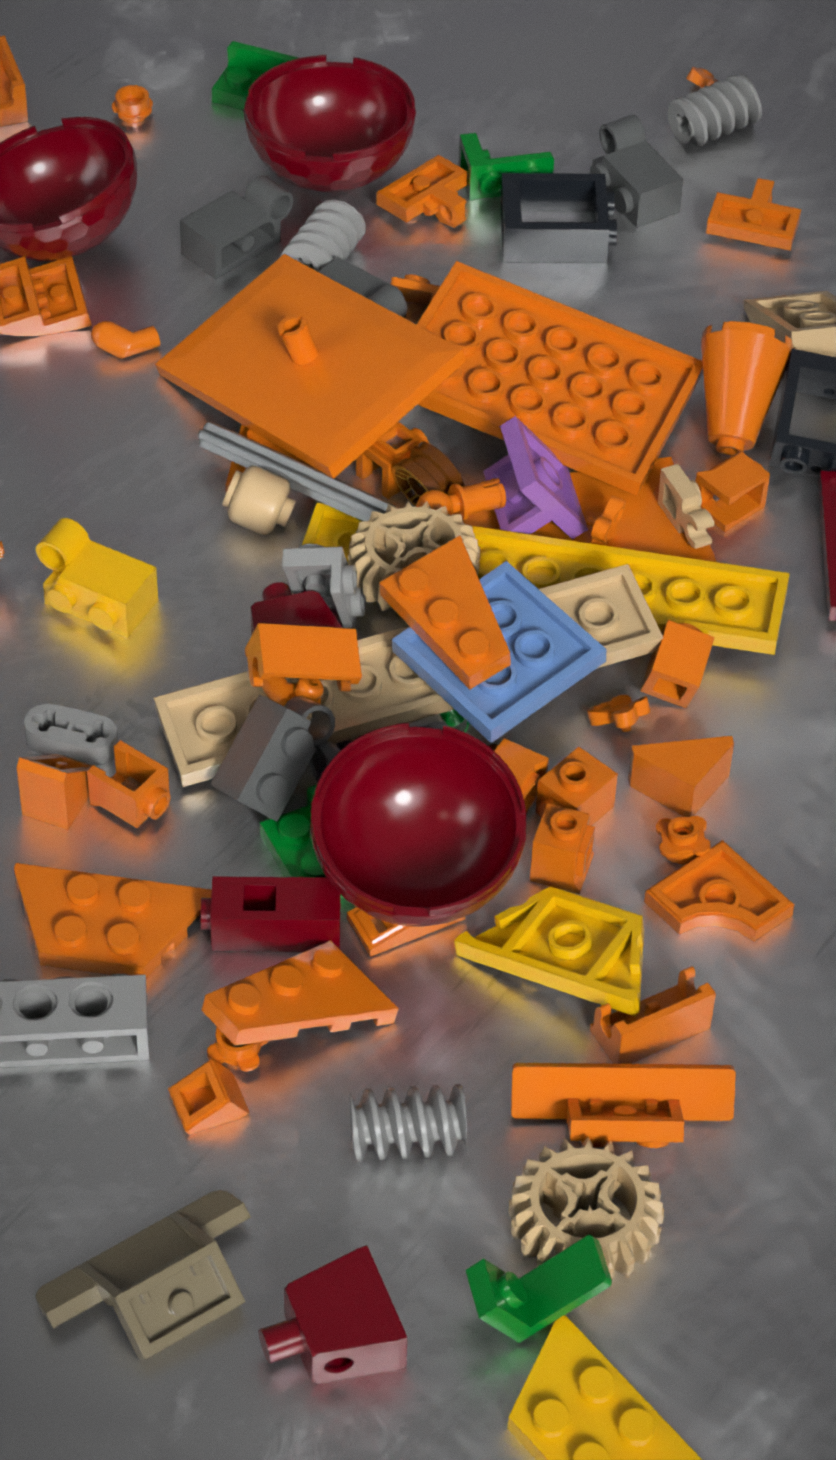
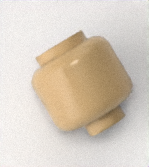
[222,465,296,535]

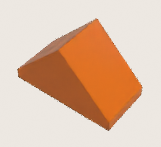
[628,736,734,817]
[16,754,103,830]

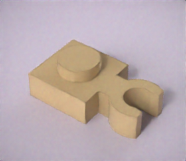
[658,464,715,549]

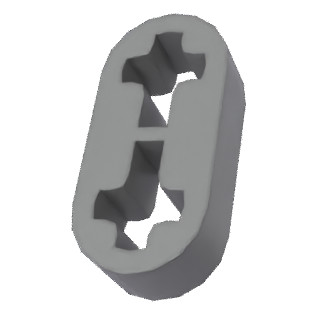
[24,703,118,765]

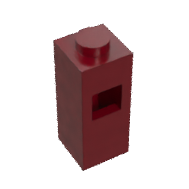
[201,876,341,952]

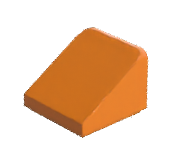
[168,1059,250,1135]

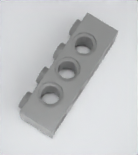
[0,974,149,1068]

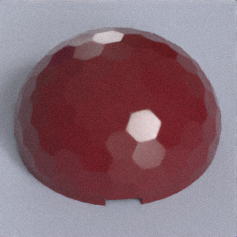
[243,55,416,193]
[0,117,137,261]
[310,723,526,927]

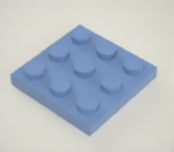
[392,561,607,743]

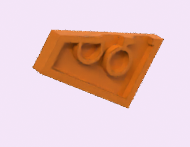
[379,535,511,690]
[202,940,399,1046]

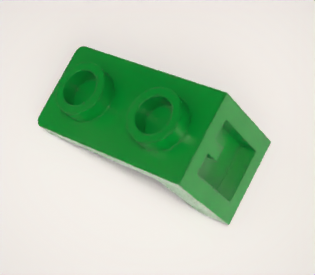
[458,133,554,200]
[465,1235,612,1343]

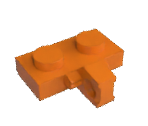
[376,155,467,228]
[706,178,801,251]

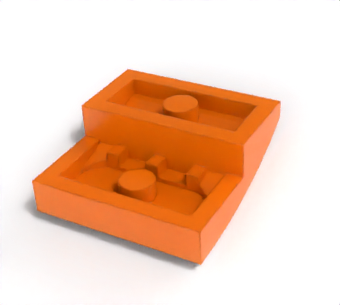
[0,257,92,336]

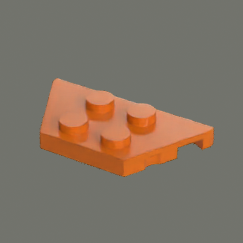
[14,863,212,979]

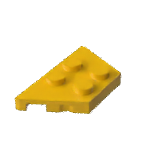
[454,886,645,1017]
[507,1315,702,1460]

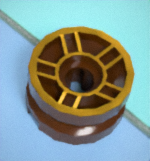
[392,442,465,507]

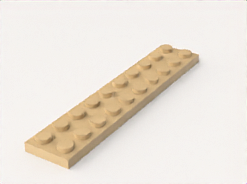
[154,564,663,787]

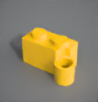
[36,518,158,638]

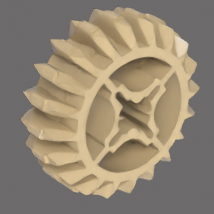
[348,501,480,611]
[508,1137,664,1280]

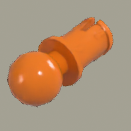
[416,478,506,521]

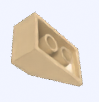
[744,291,836,379]

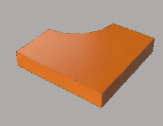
[644,840,794,942]

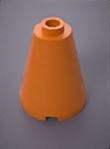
[701,321,794,456]

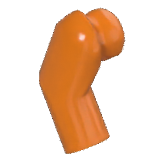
[91,321,160,359]
[261,677,324,706]

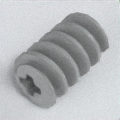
[668,74,762,147]
[280,200,366,272]
[349,1084,467,1162]

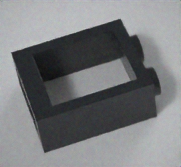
[500,173,617,263]
[768,349,836,476]

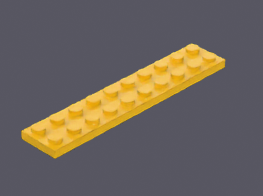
[302,503,790,655]

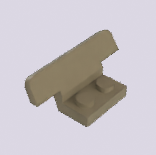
[35,1190,251,1360]

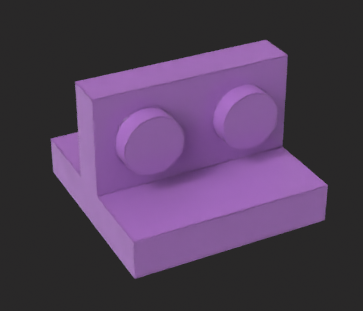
[483,416,588,539]

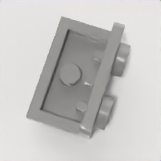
[282,544,365,629]

